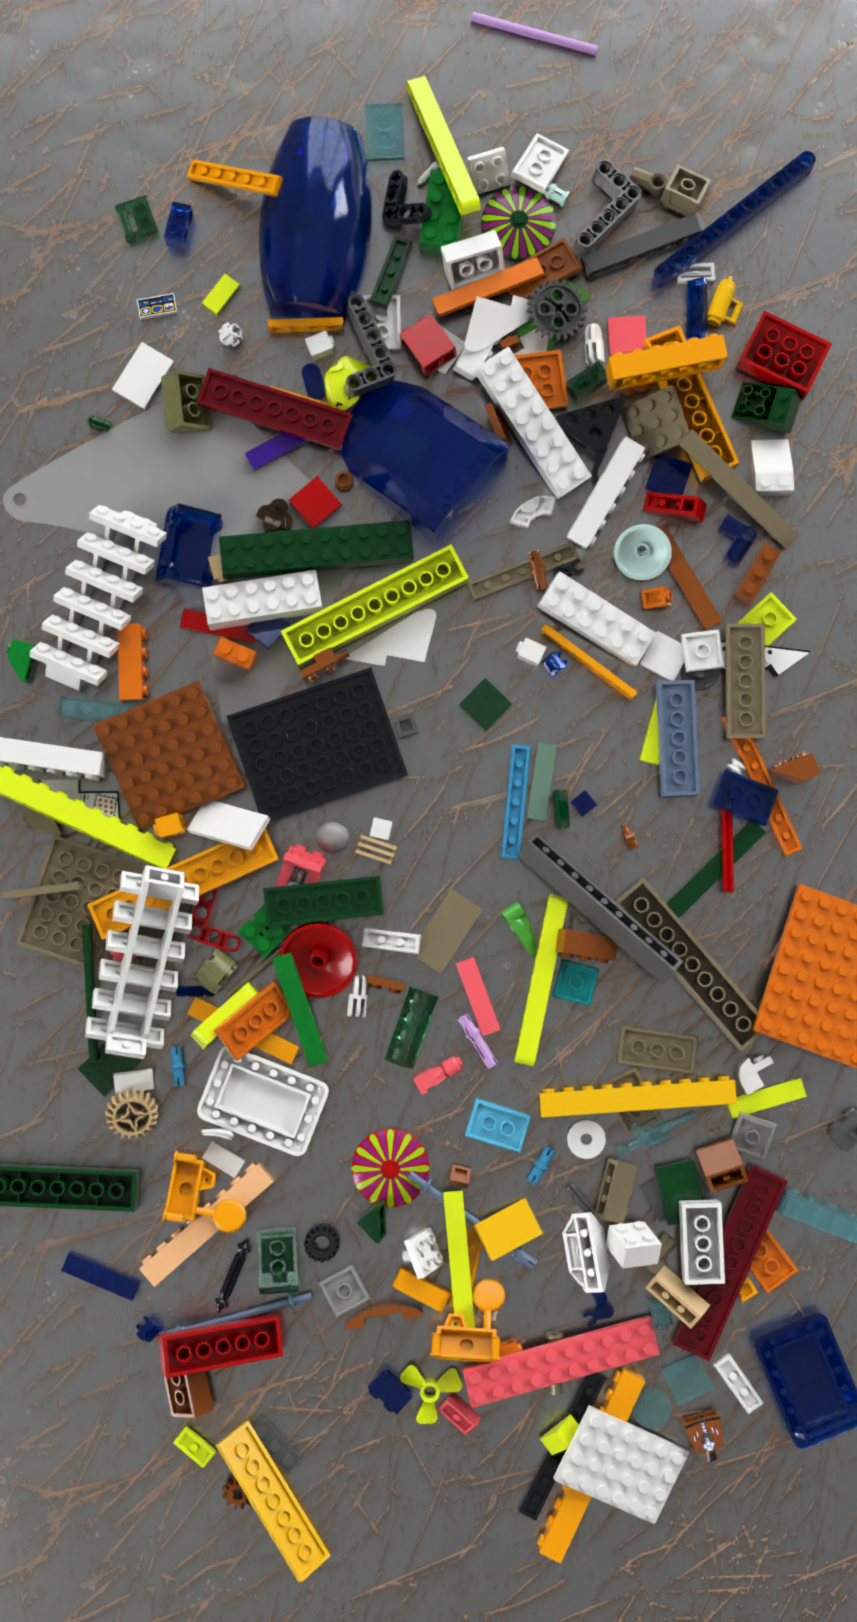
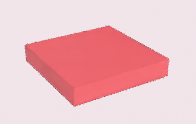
[607,316,647,356]

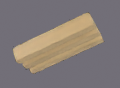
[355,835,397,865]

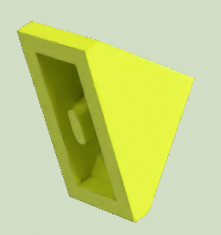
[540,1414,579,1455]

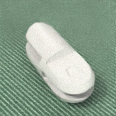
[585,323,605,366]
[347,975,368,1018]

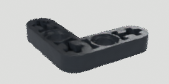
[382,170,432,226]

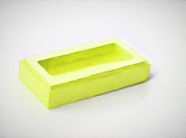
[202,274,240,316]

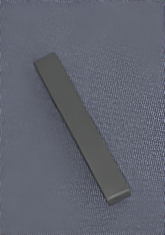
[580,213,707,278]

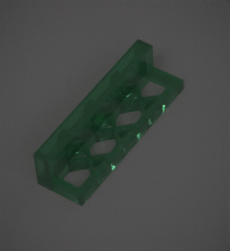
[384,987,438,1070]

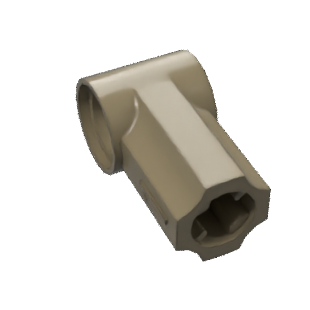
[630,167,667,197]
[645,1233,677,1274]

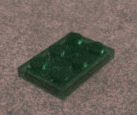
[78,1042,147,1097]

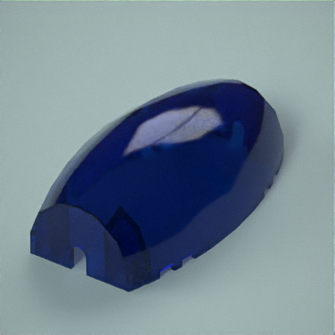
[259,116,373,322]

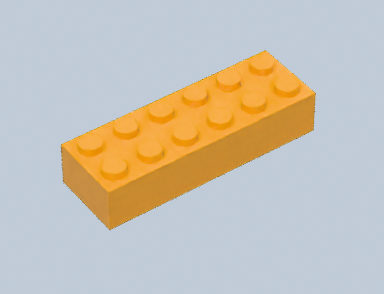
[605,334,728,391]

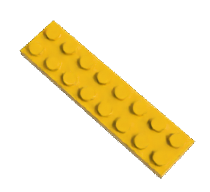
[215,1421,330,1582]

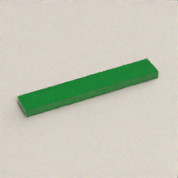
[272,952,328,1067]

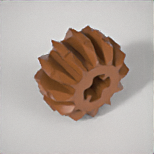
[222,1475,251,1509]

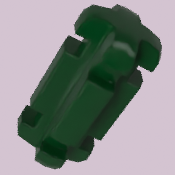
[87,415,111,432]

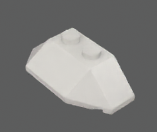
[562,1212,610,1293]

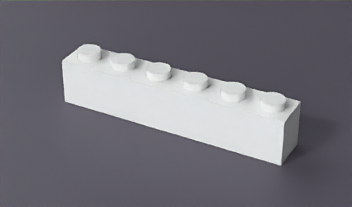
[565,436,645,549]

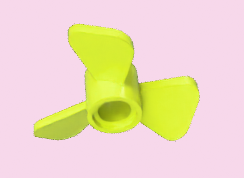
[400,1365,462,1424]

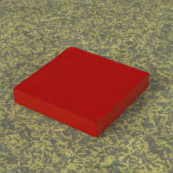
[289,476,342,528]

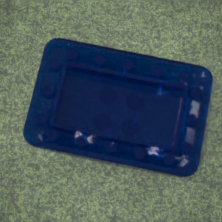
[754,1312,857,1449]

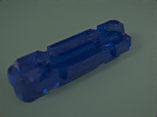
[176,986,214,997]

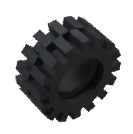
[304,1225,340,1263]

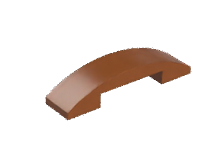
[345,1303,423,1330]

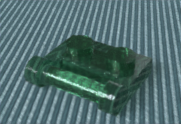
[115,195,158,243]

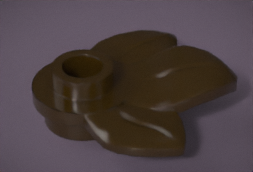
[256,498,293,532]

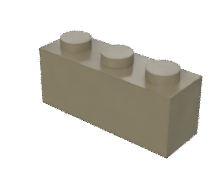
[594,1158,638,1223]

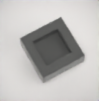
[394,713,418,738]

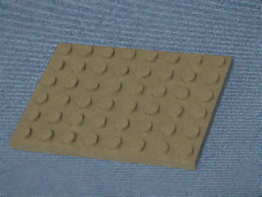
[16,835,192,993]

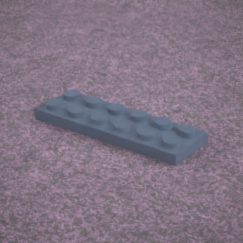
[656,680,700,796]

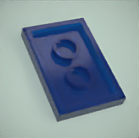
[711,769,779,826]

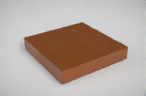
[484,403,513,447]

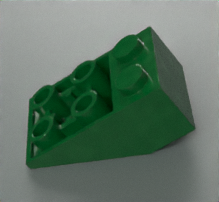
[732,382,802,433]

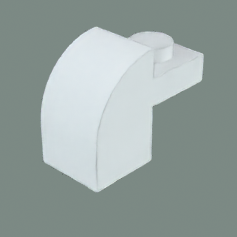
[736,1054,774,1095]

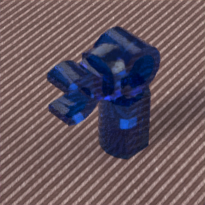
[583,1291,614,1327]

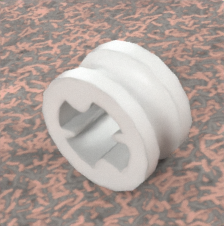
[727,759,746,776]

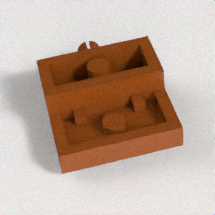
[299,647,350,684]

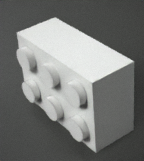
[441,230,505,290]

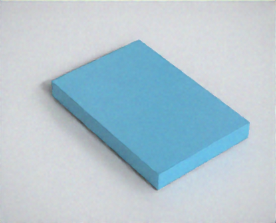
[465,1098,532,1153]

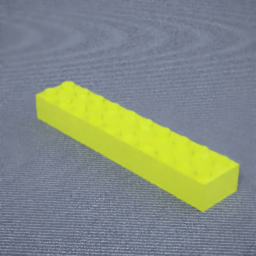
[281,544,469,668]

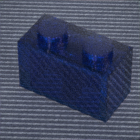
[368,1365,413,1414]

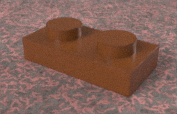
[366,975,406,994]

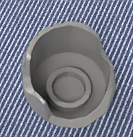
[316,822,349,853]

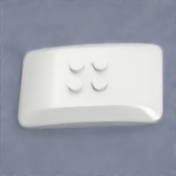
[197,1047,329,1156]

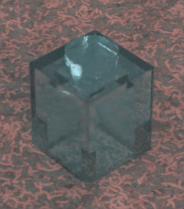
[648,1299,673,1330]

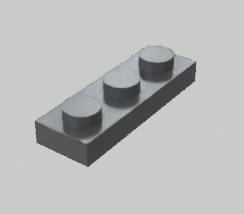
[251,1415,303,1473]

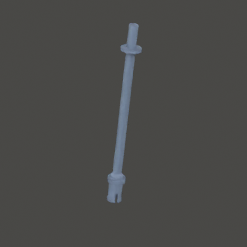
[407,1171,538,1271]
[159,1292,313,1334]

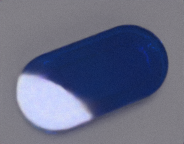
[302,363,326,400]

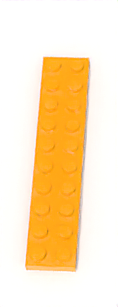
[87,828,279,940]

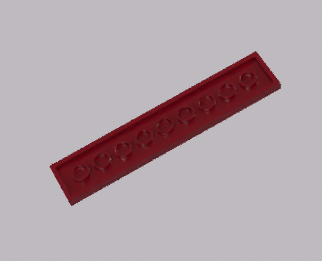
[672,1164,788,1361]

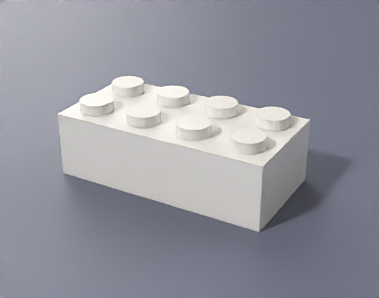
[679,1199,725,1285]

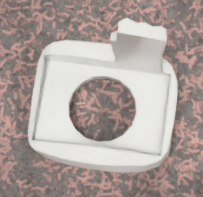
[201,1125,235,1141]

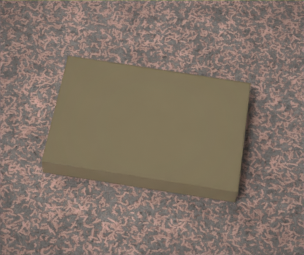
[601,1066,662,1136]

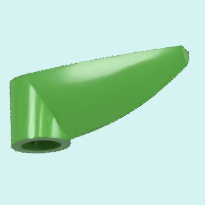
[501,902,536,957]

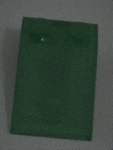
[257,1227,299,1295]

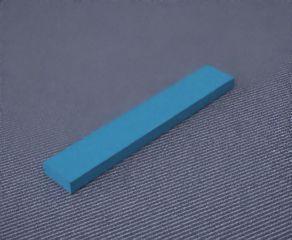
[501,744,531,860]

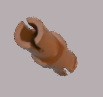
[528,550,548,590]

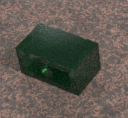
[566,361,608,403]

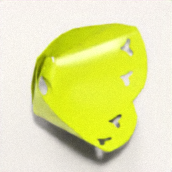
[325,356,374,411]

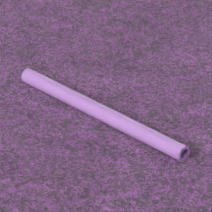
[471,12,598,56]

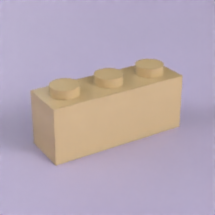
[645,1265,710,1329]

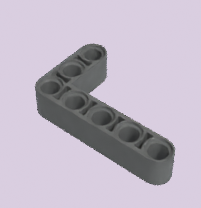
[573,160,642,257]
[344,294,397,398]

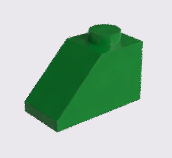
[6,639,36,684]

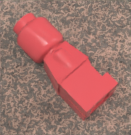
[413,1056,464,1095]

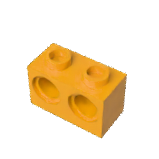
[153,813,188,840]

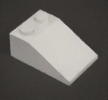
[750,439,794,496]

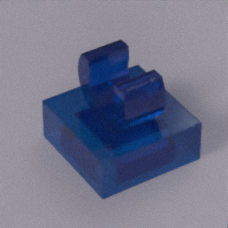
[542,650,568,677]
[136,1316,163,1342]

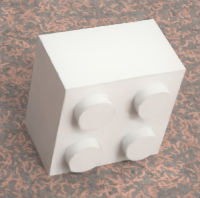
[606,1221,662,1268]

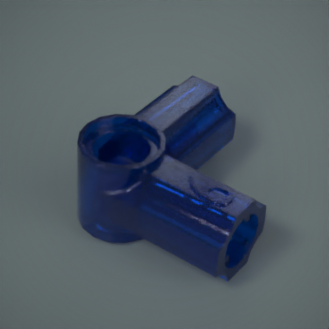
[719,514,757,565]

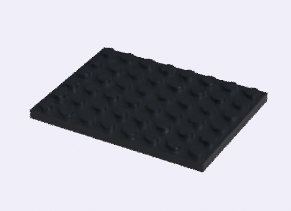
[226,667,408,823]

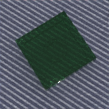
[459,678,512,732]

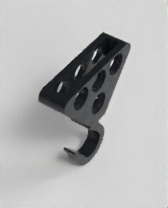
[555,397,624,485]

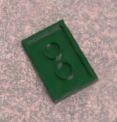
[655,1159,703,1226]

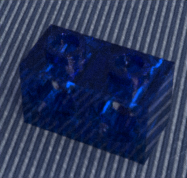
[164,201,194,250]

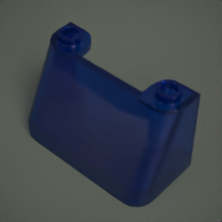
[155,503,223,589]

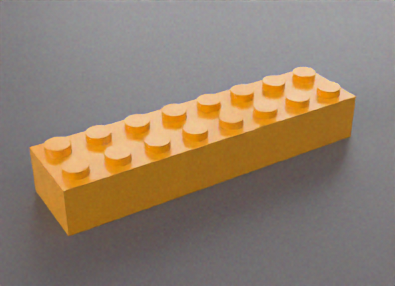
[642,325,739,483]

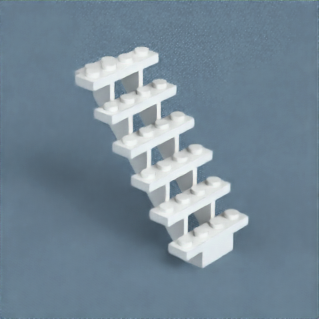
[30,505,167,691]
[85,865,199,1059]

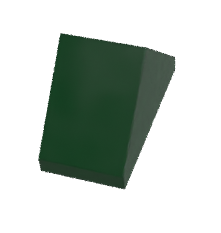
[357,1199,386,1244]

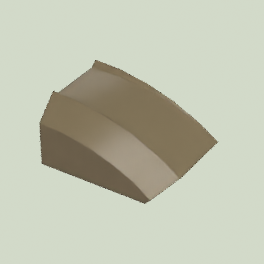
[661,165,711,217]

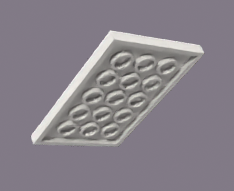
[553,1405,690,1524]

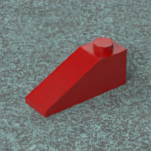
[643,492,707,523]

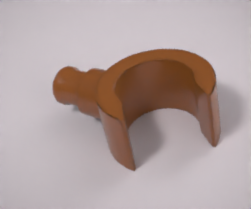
[621,823,640,850]

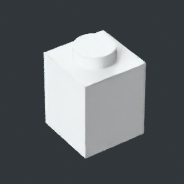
[305,330,336,362]
[516,638,546,667]

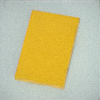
[474,1198,543,1261]

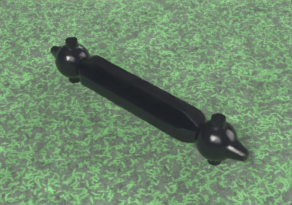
[214,1238,251,1313]

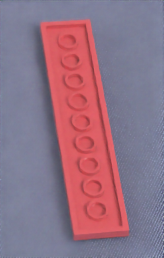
[462,1315,660,1408]

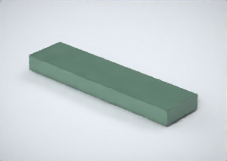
[526,743,557,821]

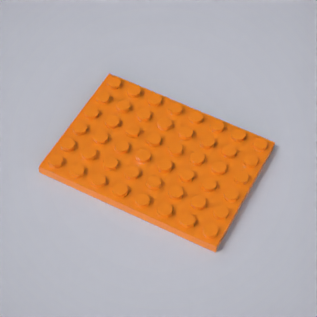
[752,884,857,1069]

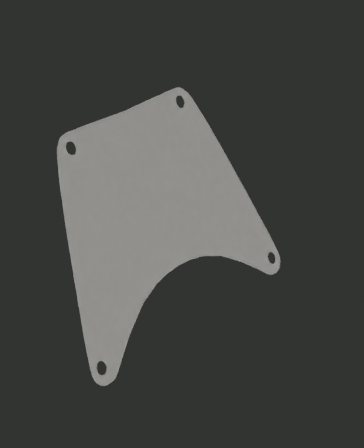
[3,401,356,736]

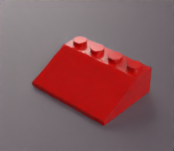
[735,311,832,400]

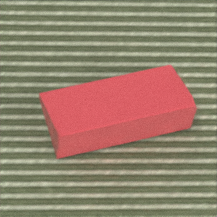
[437,1392,481,1435]

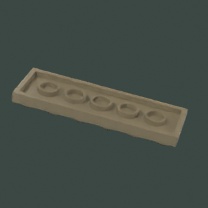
[725,624,766,739]

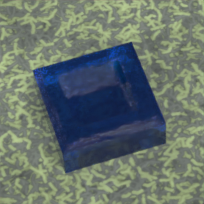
[570,790,597,817]

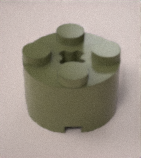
[194,948,239,994]

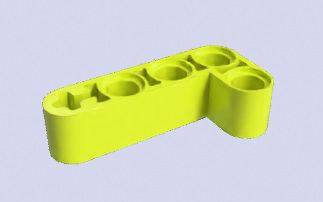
[191,982,258,1050]

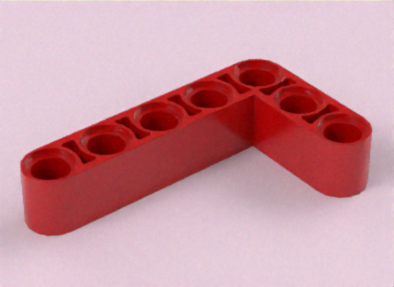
[187,887,242,952]

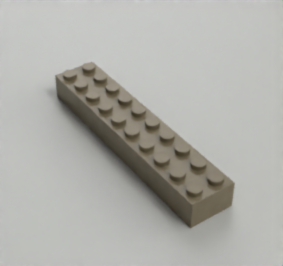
[614,877,762,1052]

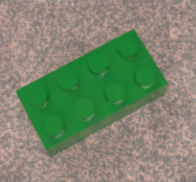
[419,169,463,254]

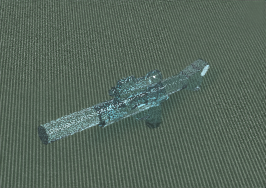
[615,1110,698,1161]

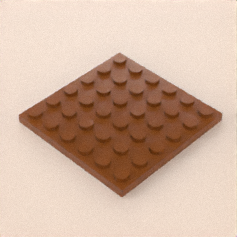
[92,680,245,831]

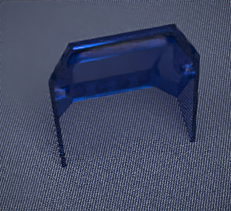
[340,380,510,544]

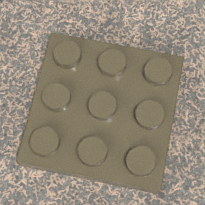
[622,385,689,462]

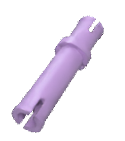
[457,1013,498,1069]

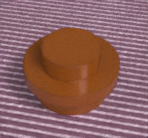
[335,471,354,490]

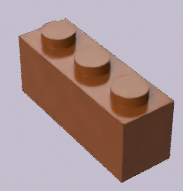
[733,543,781,606]
[555,929,618,964]

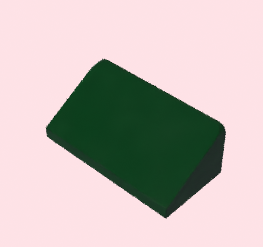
[553,789,570,829]

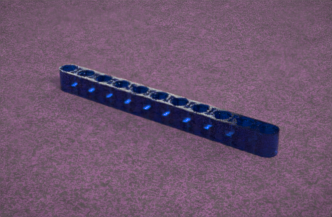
[652,151,816,288]

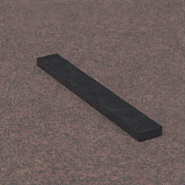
[518,1372,607,1521]

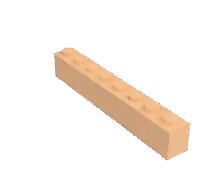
[139,1162,275,1287]

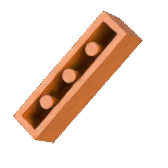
[118,623,148,703]

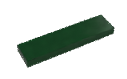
[369,236,412,310]

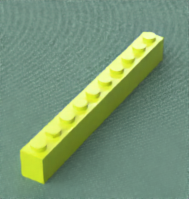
[0,765,176,869]

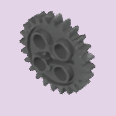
[526,278,588,342]

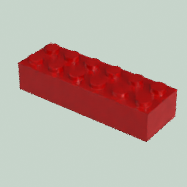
[158,1313,283,1378]

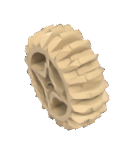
[105,1087,159,1140]

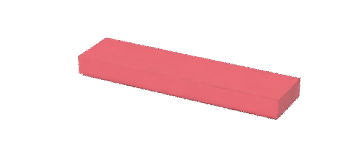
[456,957,500,1036]

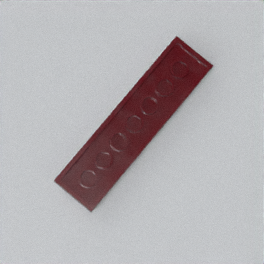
[197,368,353,451]

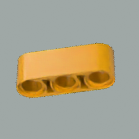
[392,1267,451,1312]

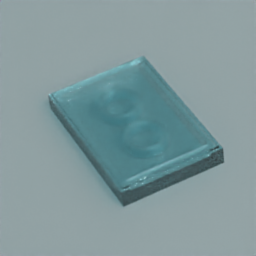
[365,103,405,162]

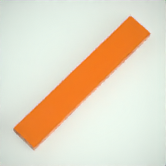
[432,257,544,317]

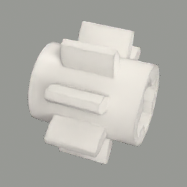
[219,322,243,347]

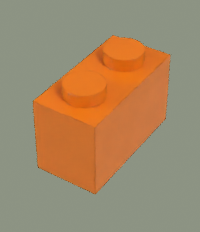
[213,637,258,673]

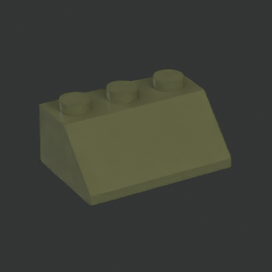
[161,370,211,434]

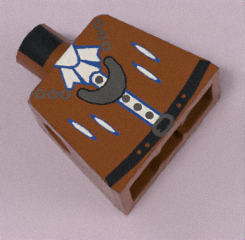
[681,1409,723,1462]

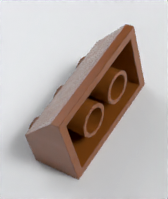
[164,1371,214,1418]

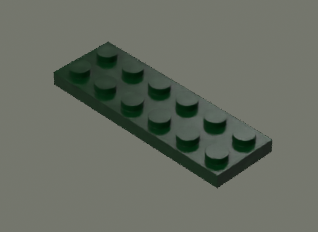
[263,876,384,927]

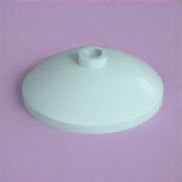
[614,524,672,580]

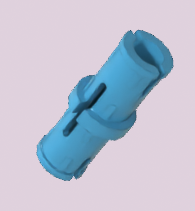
[170,1046,186,1086]
[526,1145,556,1186]

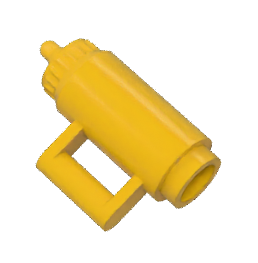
[706,276,743,327]

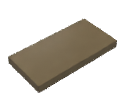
[410,889,483,974]
[616,1025,699,1075]

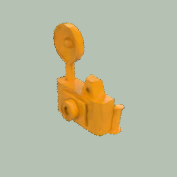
[162,1151,247,1233]
[429,1279,505,1363]

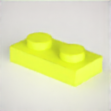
[173,1425,217,1468]

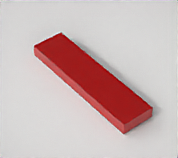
[179,608,258,644]

